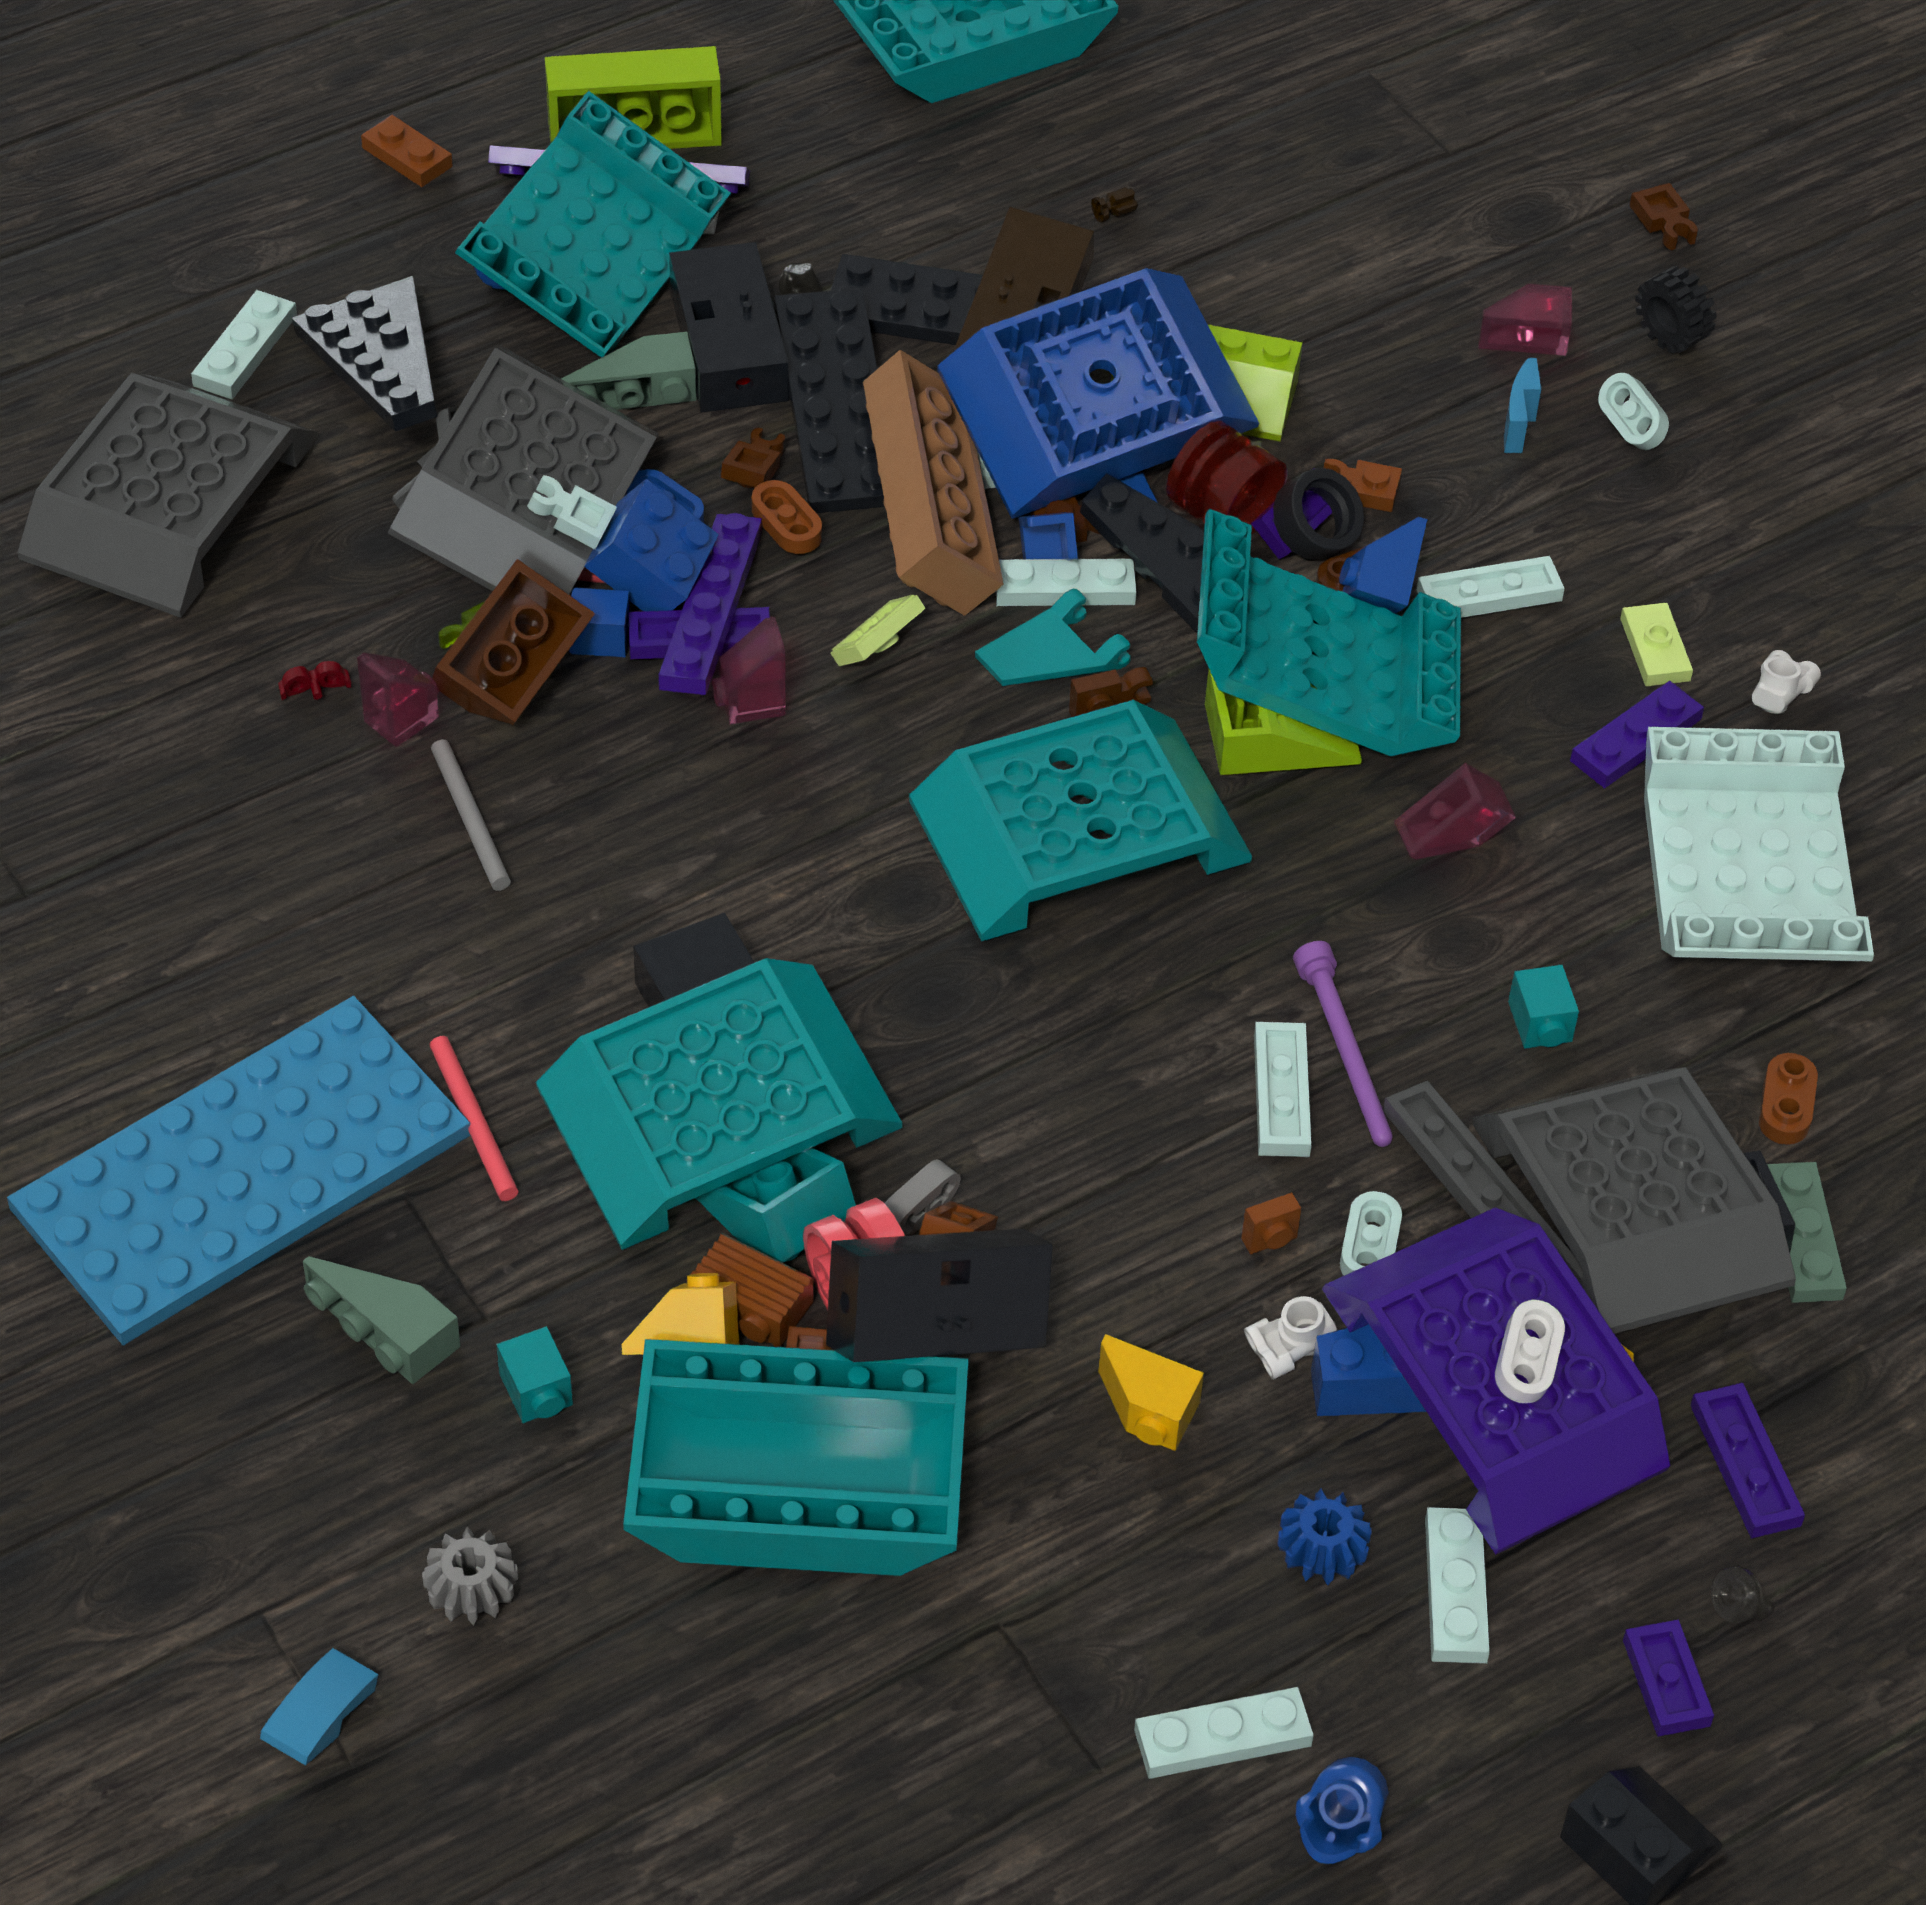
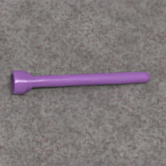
[1293,941,1393,1147]

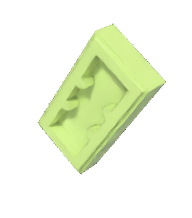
[831,595,926,666]
[1620,603,1693,686]

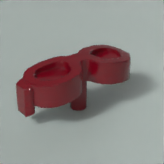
[278,661,352,700]

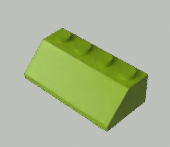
[1111,324,1302,442]

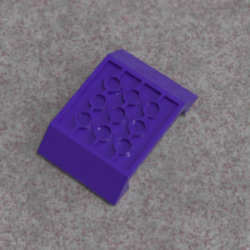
[1322,1207,1670,1555]

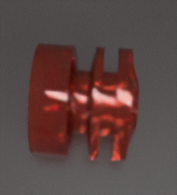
[1166,420,1288,535]

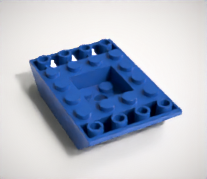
[937,268,1259,519]

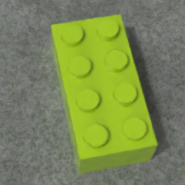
[545,46,721,149]

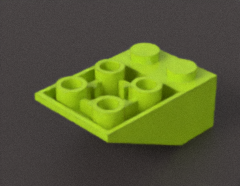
[1205,669,1362,775]

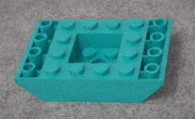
[833,0,1118,103]

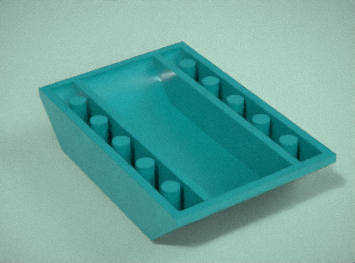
[623,1339,968,1576]

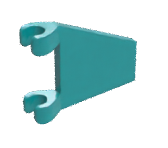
[975,588,1131,686]

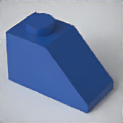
[1339,517,1427,614]

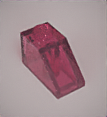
[1478,284,1572,356]
[712,617,785,724]
[357,652,439,747]
[1394,763,1516,860]

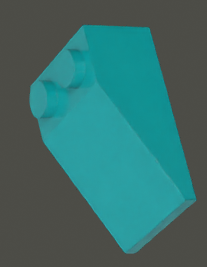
[696,1147,856,1263]

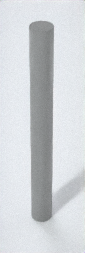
[431,739,511,891]

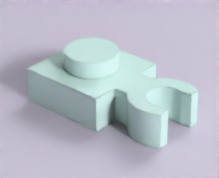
[527,475,617,549]

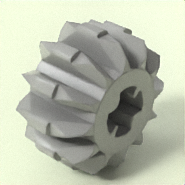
[422,1527,518,1626]

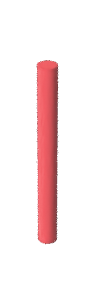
[430,1036,519,1201]

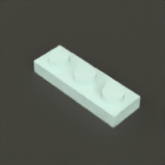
[191,290,297,400]
[1416,556,1565,618]
[996,559,1136,606]
[1254,1022,1311,1157]
[1425,1507,1489,1663]
[1134,1687,1313,1779]

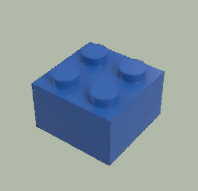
[584,479,719,611]

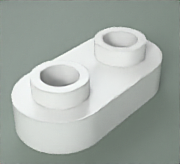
[1495,1300,1565,1403]

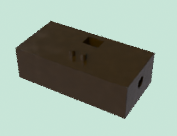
[953,207,1094,352]

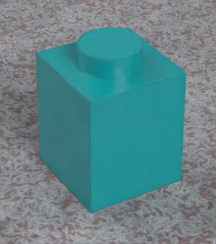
[1508,965,1579,1049]
[497,1326,573,1423]

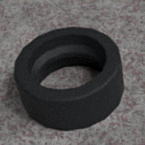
[1273,468,1364,561]

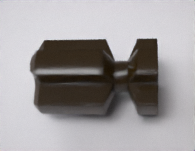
[1091,187,1138,222]

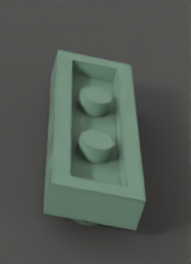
[1767,1162,1847,1303]

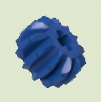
[1277,1488,1372,1586]

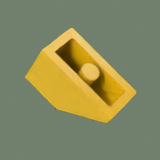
[622,1273,739,1355]
[1098,1334,1204,1451]

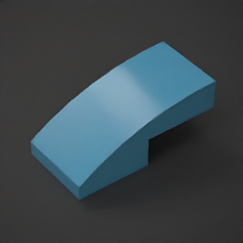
[1504,358,1541,453]
[260,1648,378,1766]

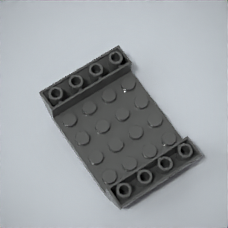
[388,345,659,595]
[18,373,318,618]
[1473,1067,1796,1334]

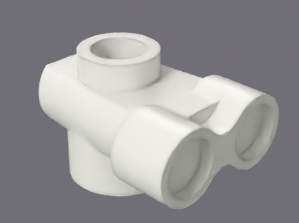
[1752,650,1821,714]
[1244,1296,1337,1380]

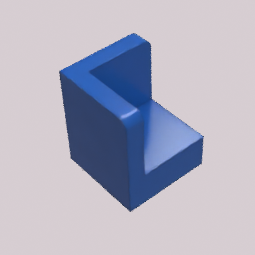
[1019,512,1078,560]
[569,588,630,657]

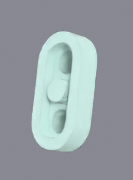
[1598,373,1669,450]
[1340,1191,1402,1276]

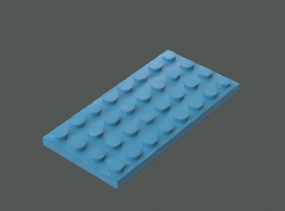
[7,996,471,1345]

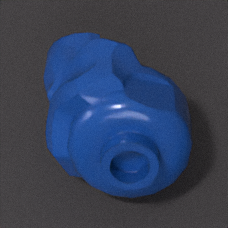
[1296,1757,1389,1864]

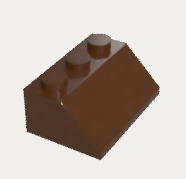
[430,559,595,725]

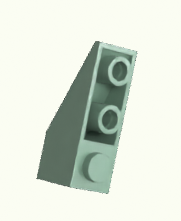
[561,331,696,410]
[303,1256,461,1384]

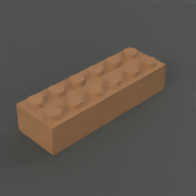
[863,350,1004,616]

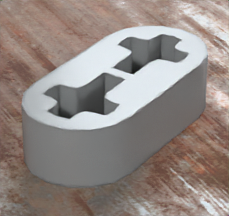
[885,1159,961,1236]

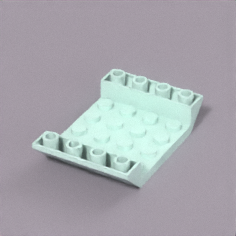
[1644,727,1874,961]

